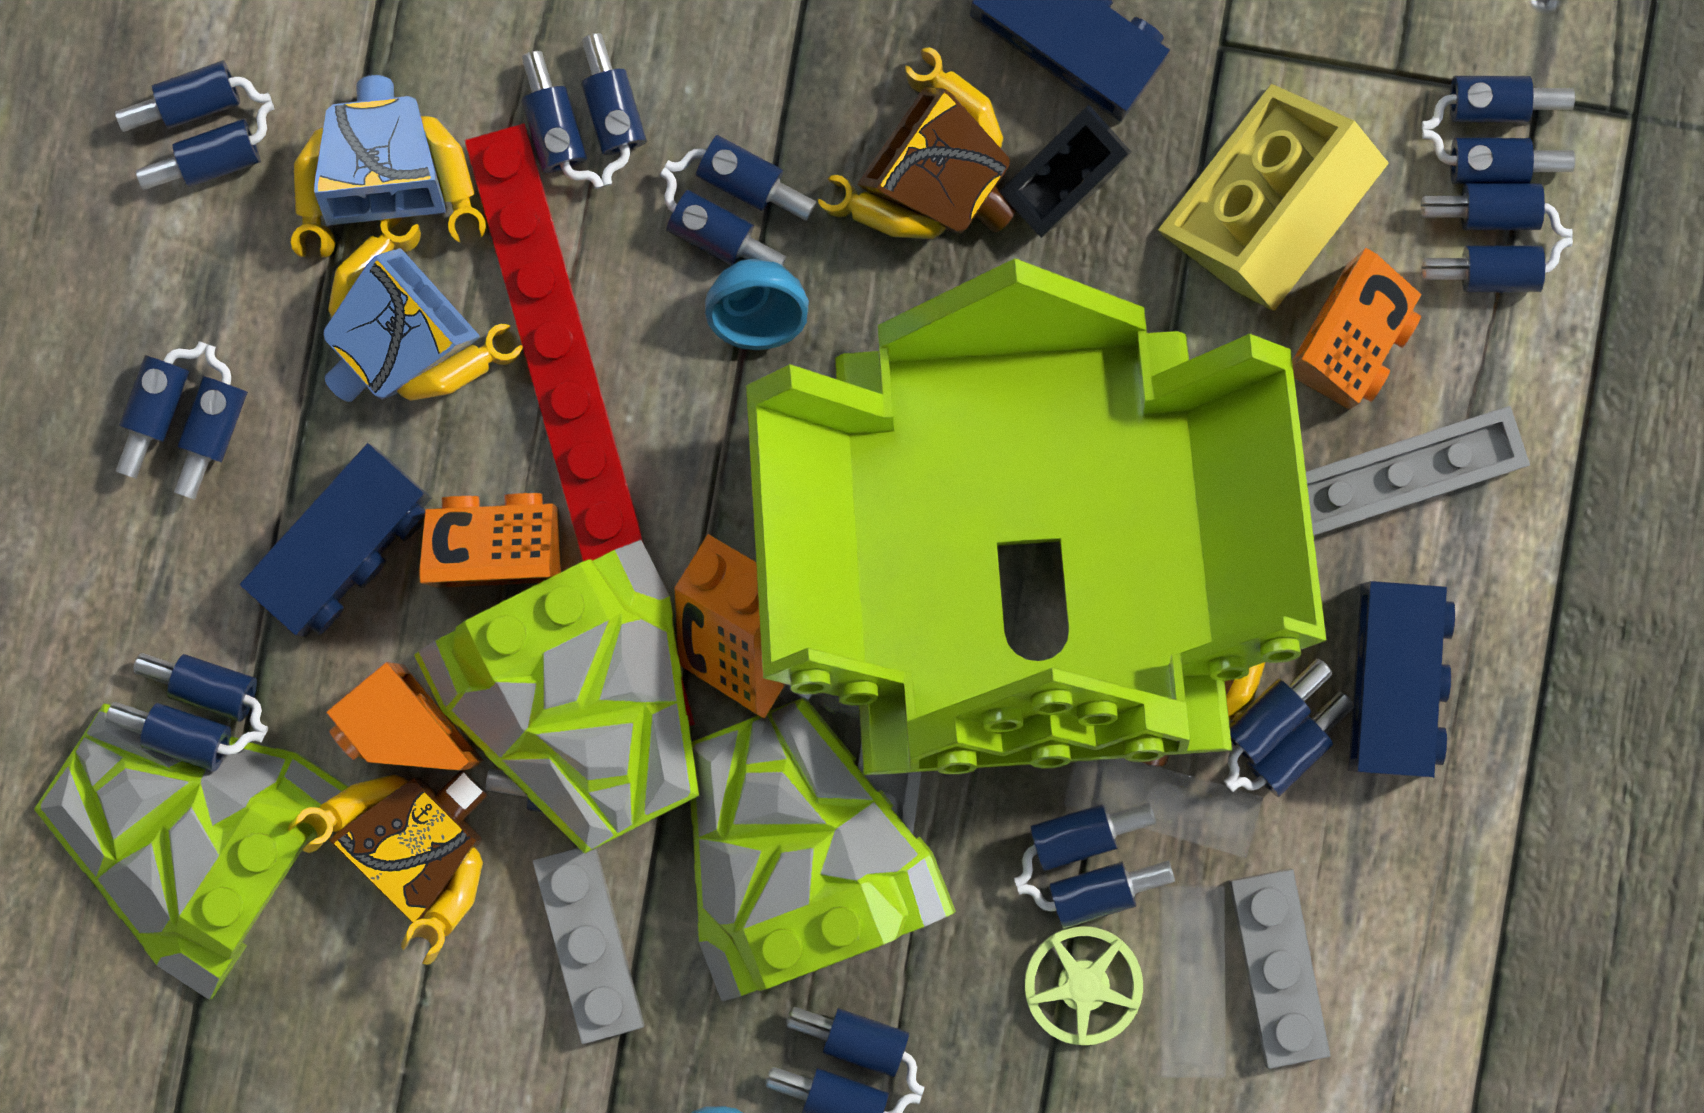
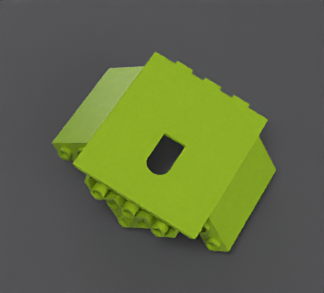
[746,258,1326,776]

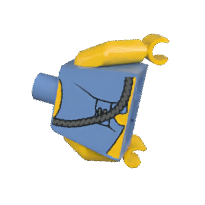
[291,75,486,258]
[323,217,523,402]

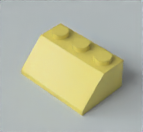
[1158,84,1389,311]

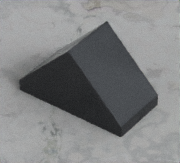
[999,105,1132,238]

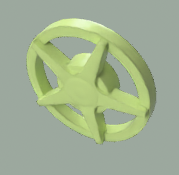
[1024,926,1143,1045]

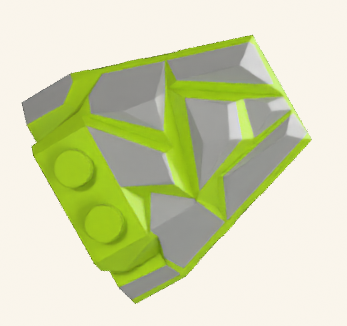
[414,540,699,854]
[690,697,956,1001]
[34,703,350,1000]

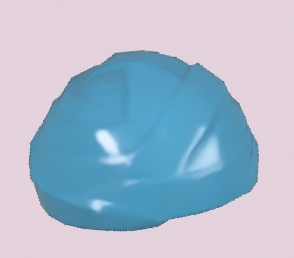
[705,259,809,350]

